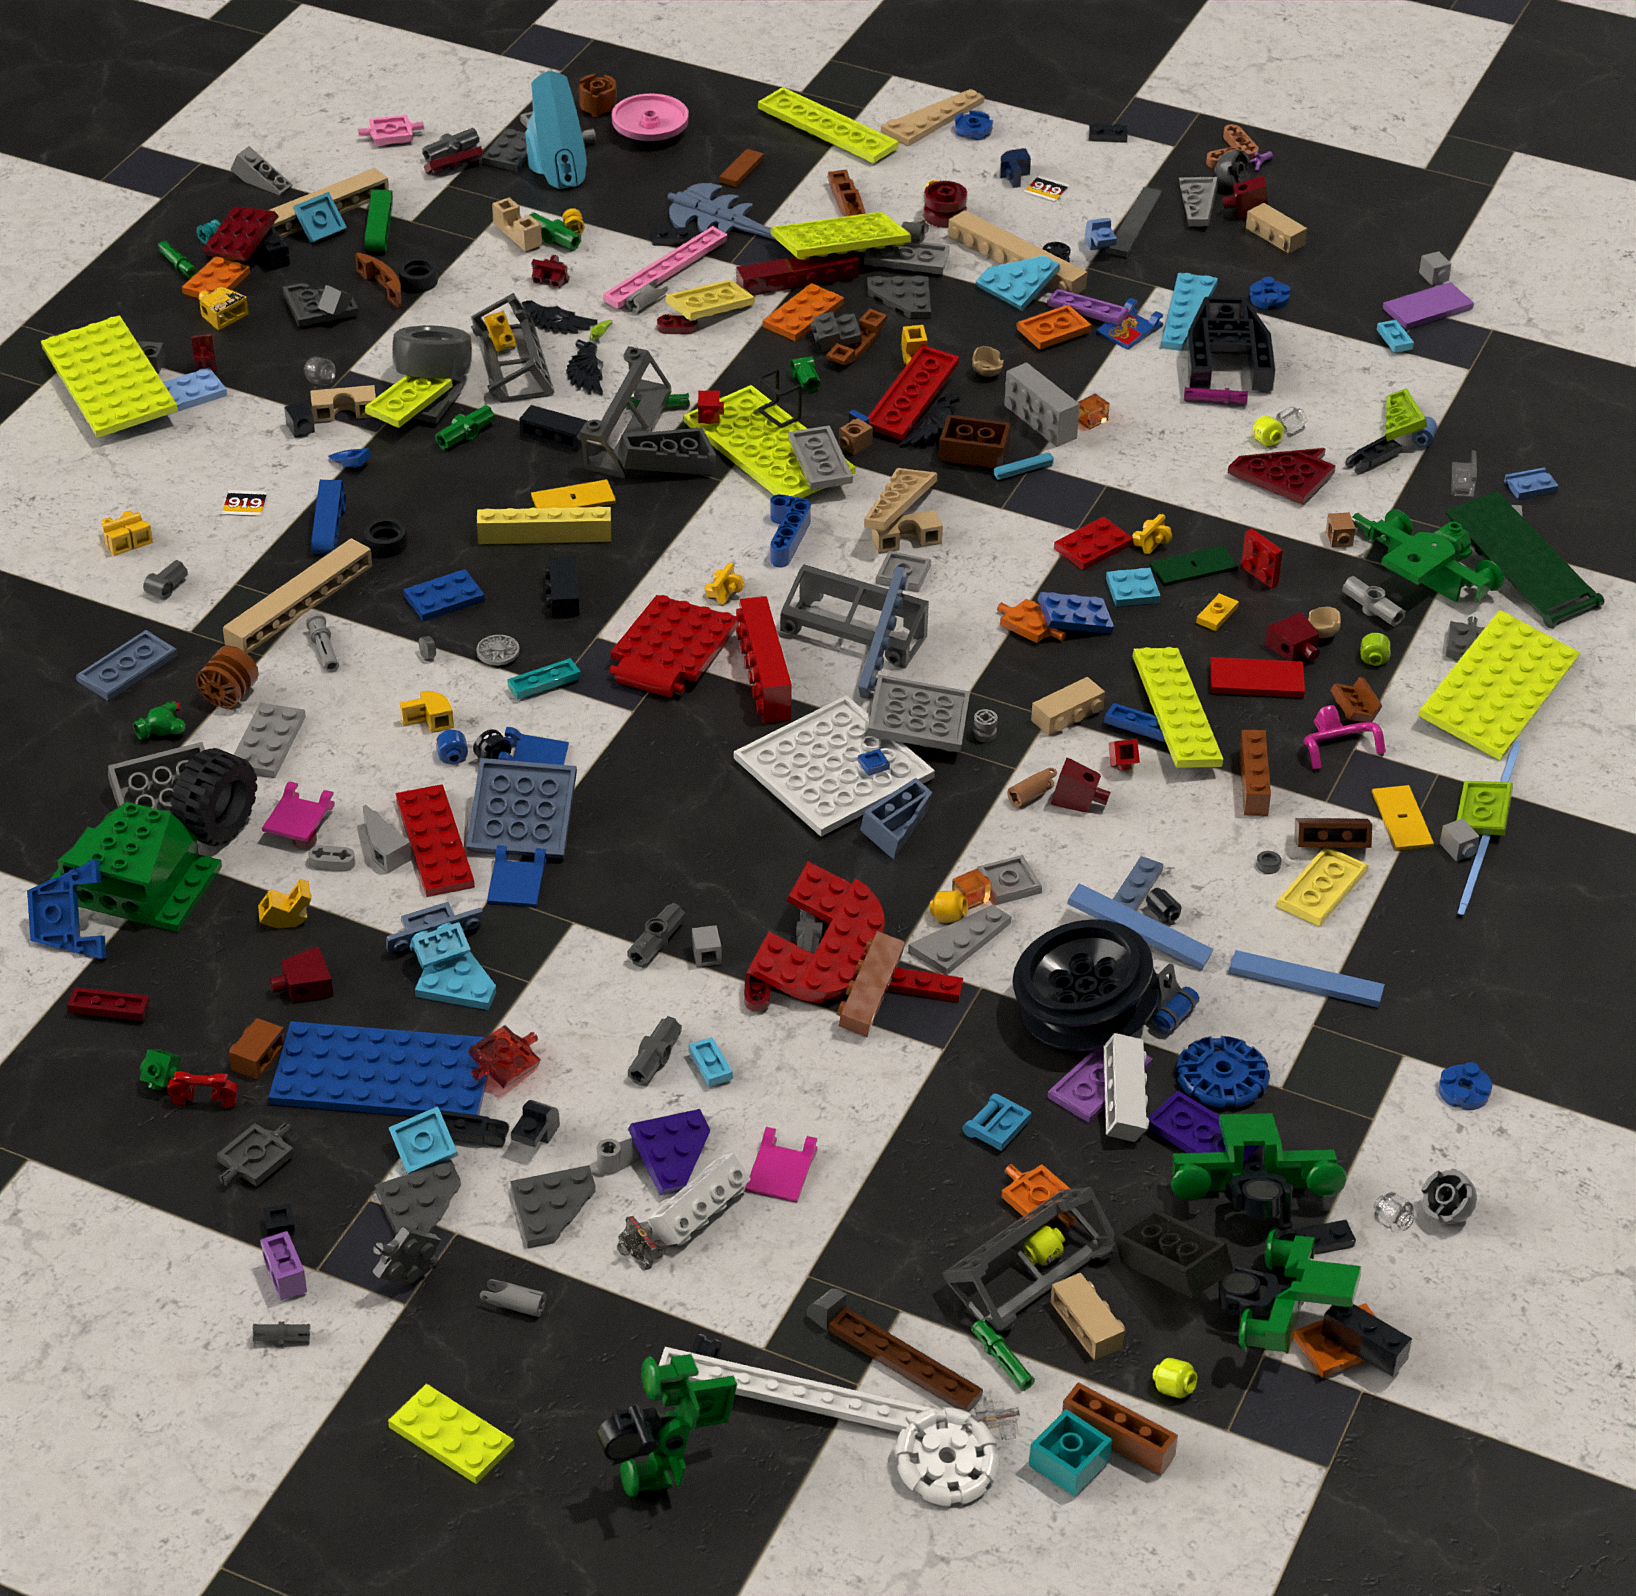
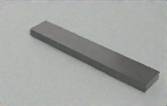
[1108,187,1162,258]

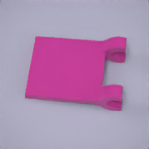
[262,781,335,842]
[745,1127,818,1203]

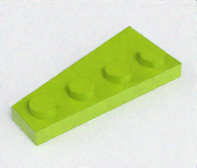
[1385,388,1428,441]

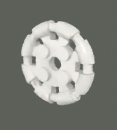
[895,1407,999,1506]

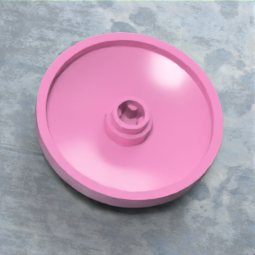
[612,94,689,141]

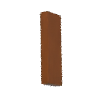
[719,149,764,187]

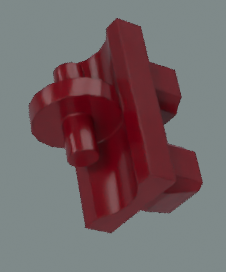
[531,255,570,288]
[191,334,217,372]

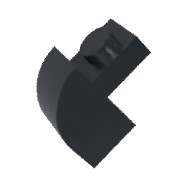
[511,1100,560,1148]

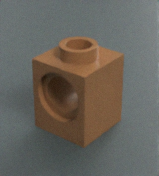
[839,418,873,455]
[1326,512,1356,547]

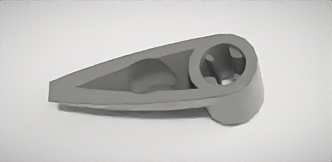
[597,1138,641,1174]

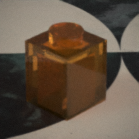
[1078,393,1110,430]
[952,868,992,910]

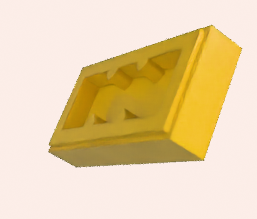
[1196,593,1239,631]

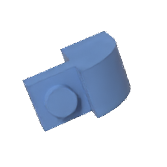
[1085,218,1117,250]

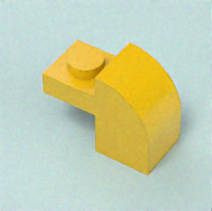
[902,325,927,365]
[400,691,454,733]
[258,879,312,929]

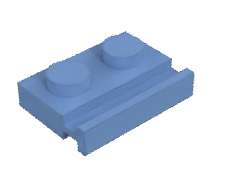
[1504,467,1559,500]

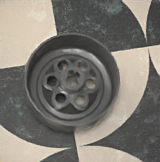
[392,325,472,378]

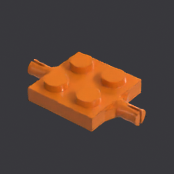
[997,599,1066,643]
[1001,1164,1076,1228]

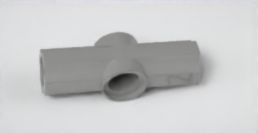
[1342,576,1406,627]

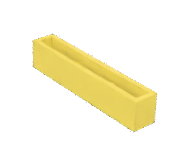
[477,506,611,544]

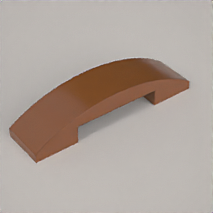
[355,253,402,309]
[826,309,887,365]

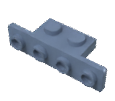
[386,902,483,952]

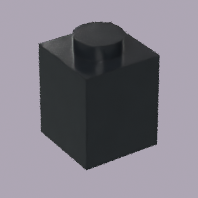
[284,402,315,438]

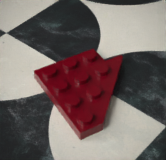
[1228,448,1336,504]

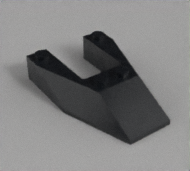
[1187,297,1276,392]

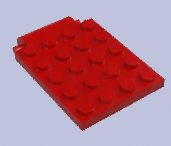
[609,595,739,698]

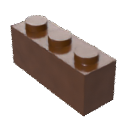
[1294,818,1373,848]

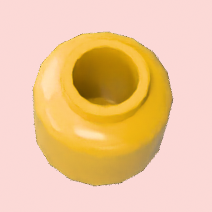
[930,891,968,924]

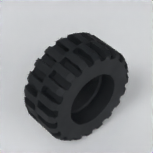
[170,748,258,846]

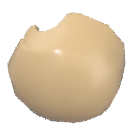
[972,346,1004,377]
[1308,607,1341,639]

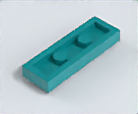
[507,658,581,700]

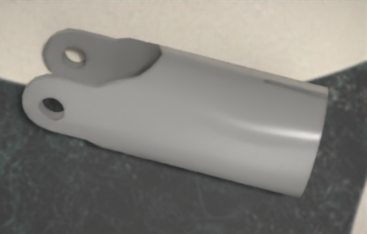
[626,279,668,313]
[479,1279,546,1317]

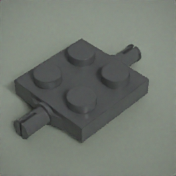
[1445,616,1485,660]
[217,1122,294,1187]
[372,1226,442,1286]

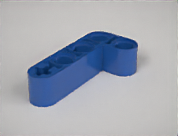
[311,479,346,555]
[770,494,811,567]

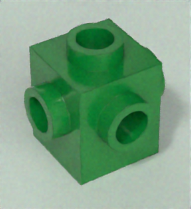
[140,1049,182,1091]

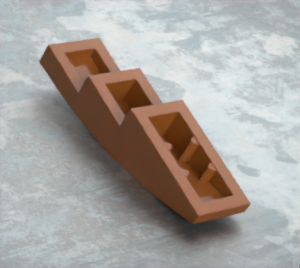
[827,169,866,217]

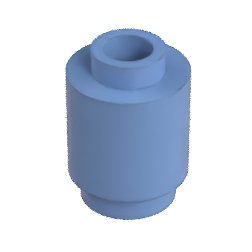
[1412,416,1437,447]

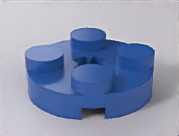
[955,110,993,140]
[1249,277,1290,309]
[1439,1062,1493,1110]

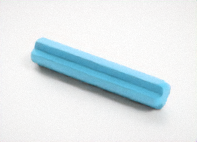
[994,453,1054,480]

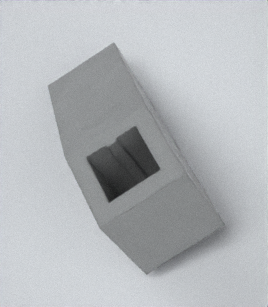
[230,146,293,195]
[363,804,412,873]

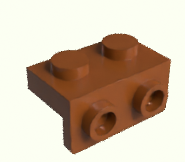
[1330,677,1382,722]

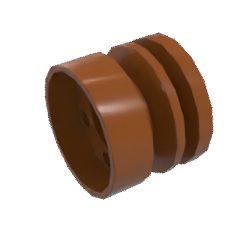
[196,646,259,709]

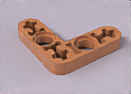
[1206,124,1259,169]

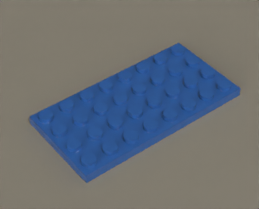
[268,1021,495,1116]

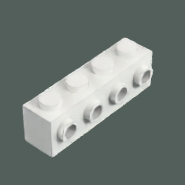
[1104,1033,1149,1142]
[647,1153,751,1246]

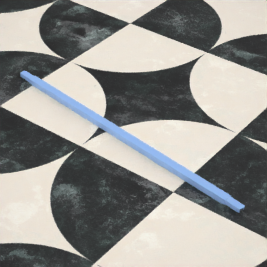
[1457,741,1521,917]

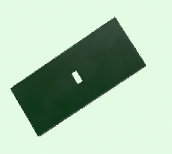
[1150,545,1238,586]

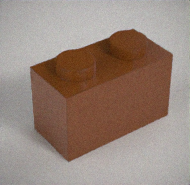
[229,1018,285,1080]

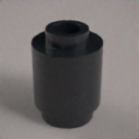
[1146,888,1182,923]

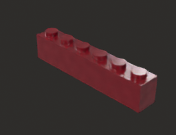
[736,250,859,295]

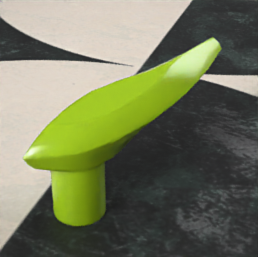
[590,320,613,340]

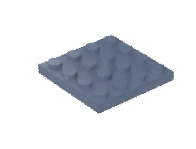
[466,758,577,859]

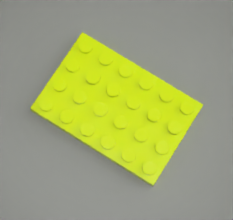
[770,212,911,259]

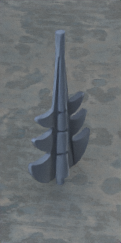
[667,183,776,240]

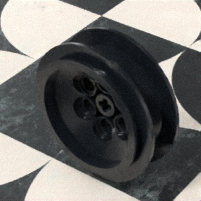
[1013,919,1160,1051]

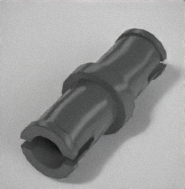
[252,1321,310,1344]

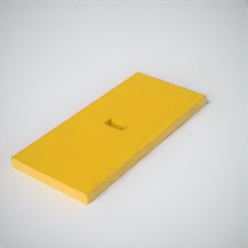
[531,480,616,508]
[1372,785,1434,851]

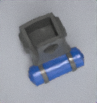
[1153,963,1200,1034]

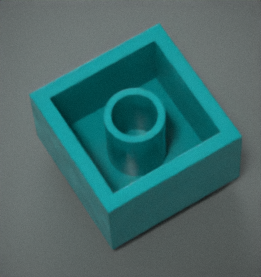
[1029,1409,1112,1497]

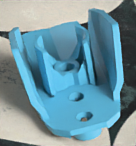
[525,71,587,189]

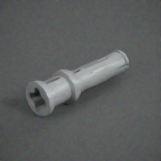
[306,614,339,672]

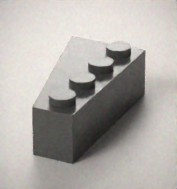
[617,428,716,475]

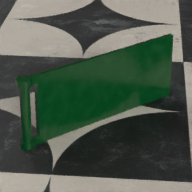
[1445,491,1605,628]

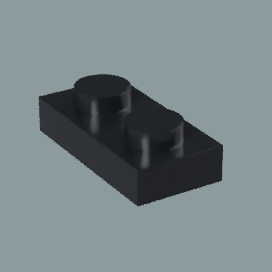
[1089,123,1128,142]
[652,227,693,246]

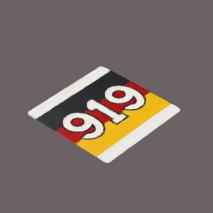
[1024,175,1070,201]
[222,490,267,516]

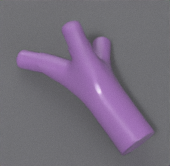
[1250,151,1273,172]

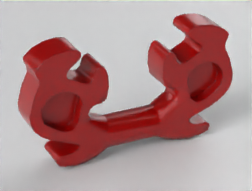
[167,1071,238,1108]

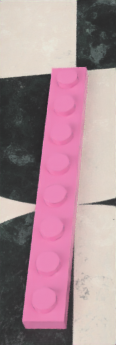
[603,226,727,309]

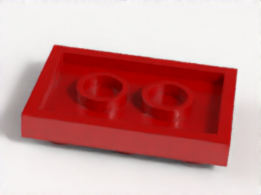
[1054,516,1133,571]

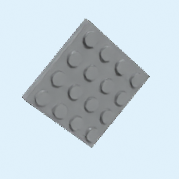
[867,675,970,752]

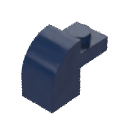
[1000,148,1031,188]

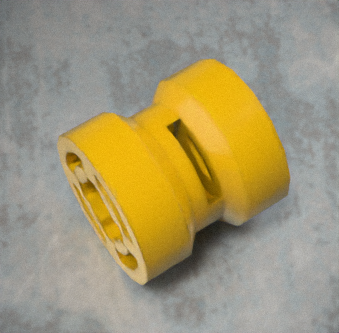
[562,209,584,235]

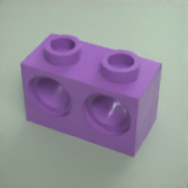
[261,1231,307,1300]

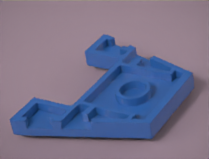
[27,860,107,959]

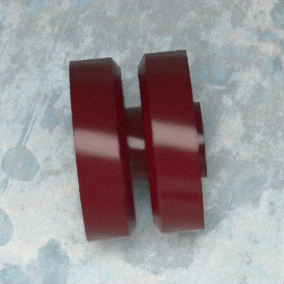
[923,181,968,228]

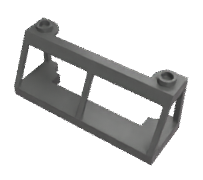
[471,293,555,402]
[580,346,672,479]
[780,564,929,669]
[942,1187,1120,1332]

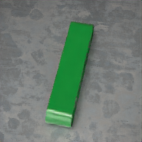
[365,190,393,252]

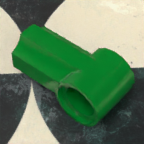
[790,356,821,393]

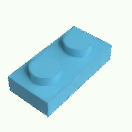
[1377,320,1414,353]
[688,1037,733,1087]

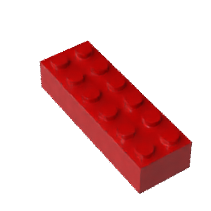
[736,596,792,723]

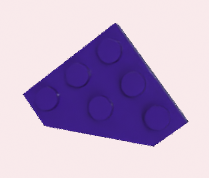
[628,1109,711,1196]

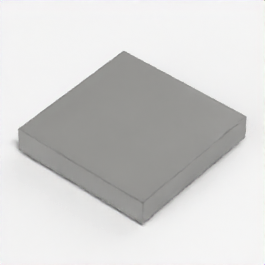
[876,551,931,592]
[977,855,1042,905]

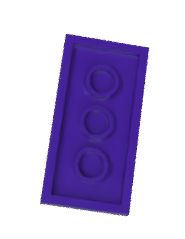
[1148,1090,1263,1168]

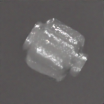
[304,356,336,385]
[1276,406,1308,438]
[1374,1192,1415,1233]

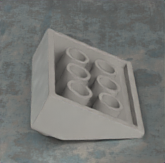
[108,742,205,812]

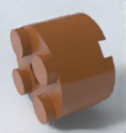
[579,74,617,117]

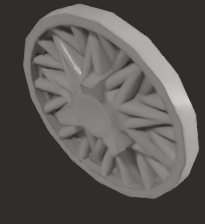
[476,635,520,666]

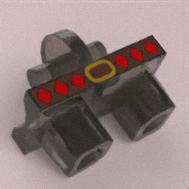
[617,1216,666,1270]

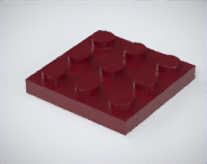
[202,207,279,261]

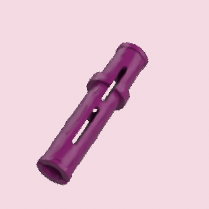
[1184,387,1248,405]

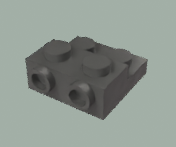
[810,312,863,352]

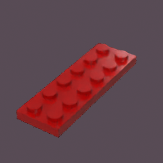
[868,345,959,441]
[395,784,475,897]

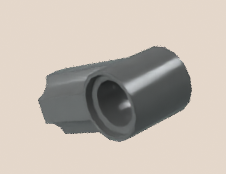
[902,219,929,242]
[143,560,188,600]

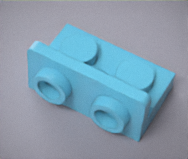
[410,922,470,969]

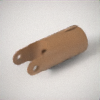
[1007,768,1057,807]

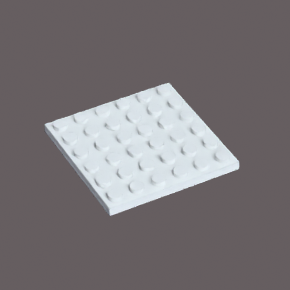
[734,695,935,836]

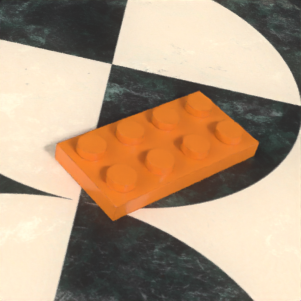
[762,283,844,341]

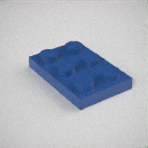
[404,569,485,622]
[1038,592,1114,634]

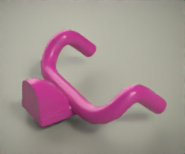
[1303,705,1386,769]

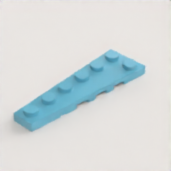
[1161,273,1218,351]

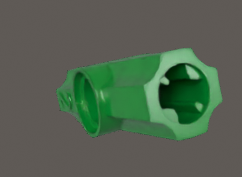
[529,212,581,251]
[435,405,495,450]

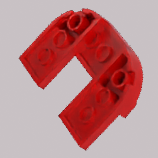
[747,861,885,1003]

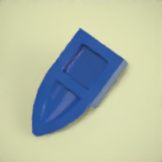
[328,448,372,468]

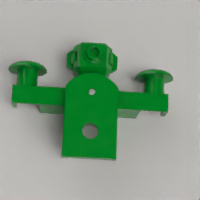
[1369,510,1503,602]

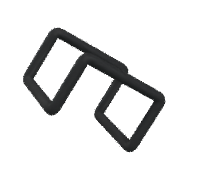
[758,368,802,428]

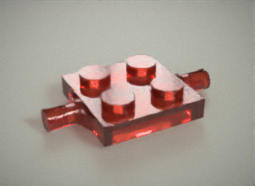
[467,1025,541,1089]

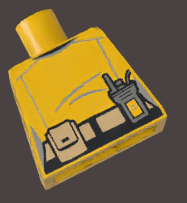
[198,287,249,330]

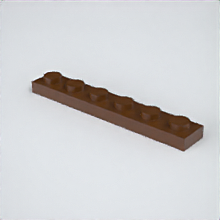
[829,1307,983,1412]

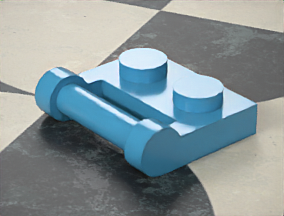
[962,1094,1032,1151]

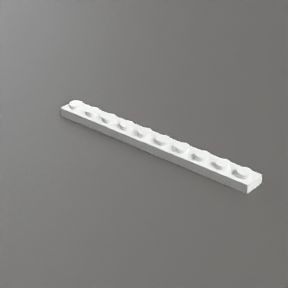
[659,1347,941,1437]

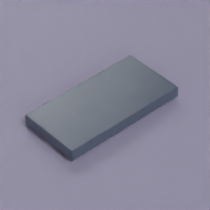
[76,630,178,701]

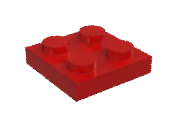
[1241,528,1283,589]

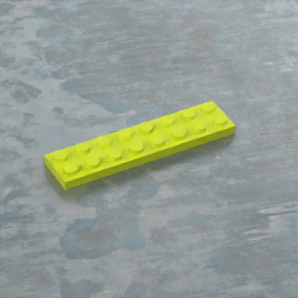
[758,87,899,163]
[1132,647,1223,768]

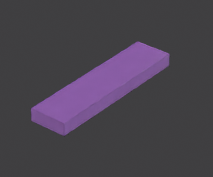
[1047,289,1129,326]

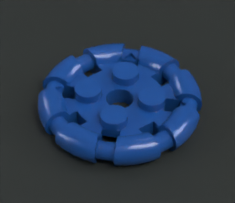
[1176,1036,1270,1109]

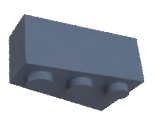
[860,778,932,860]

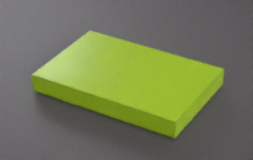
[1457,781,1513,835]

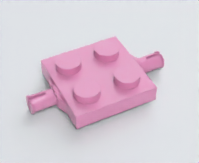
[358,115,424,146]

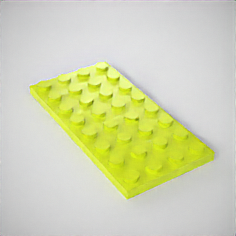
[41,315,178,438]
[683,385,856,498]
[1417,610,1580,760]

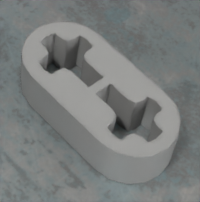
[308,845,355,871]

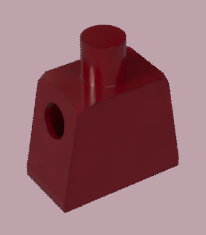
[1223,176,1268,218]
[1265,612,1320,661]
[1051,758,1111,813]
[269,947,334,1002]

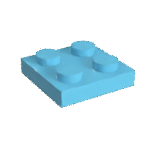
[293,192,347,243]
[1106,568,1160,607]
[389,1106,459,1174]

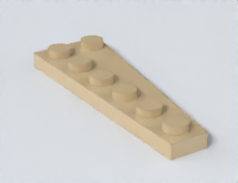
[881,89,984,146]
[864,468,937,531]

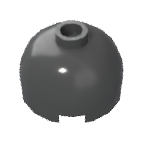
[1215,150,1251,189]
[1421,1169,1477,1225]

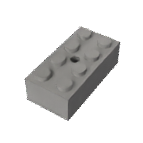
[1004,363,1080,447]

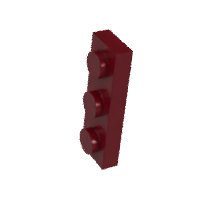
[424,146,484,175]
[67,987,150,1021]

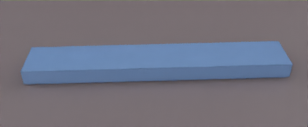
[1067,883,1213,970]
[1229,950,1385,1008]

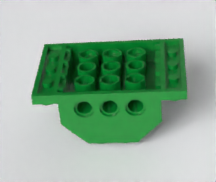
[51,802,222,933]

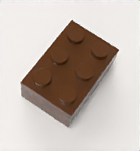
[939,415,1011,469]

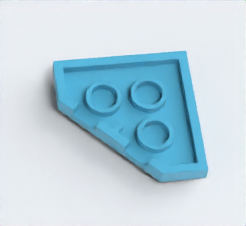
[975,256,1061,311]
[415,952,496,1010]

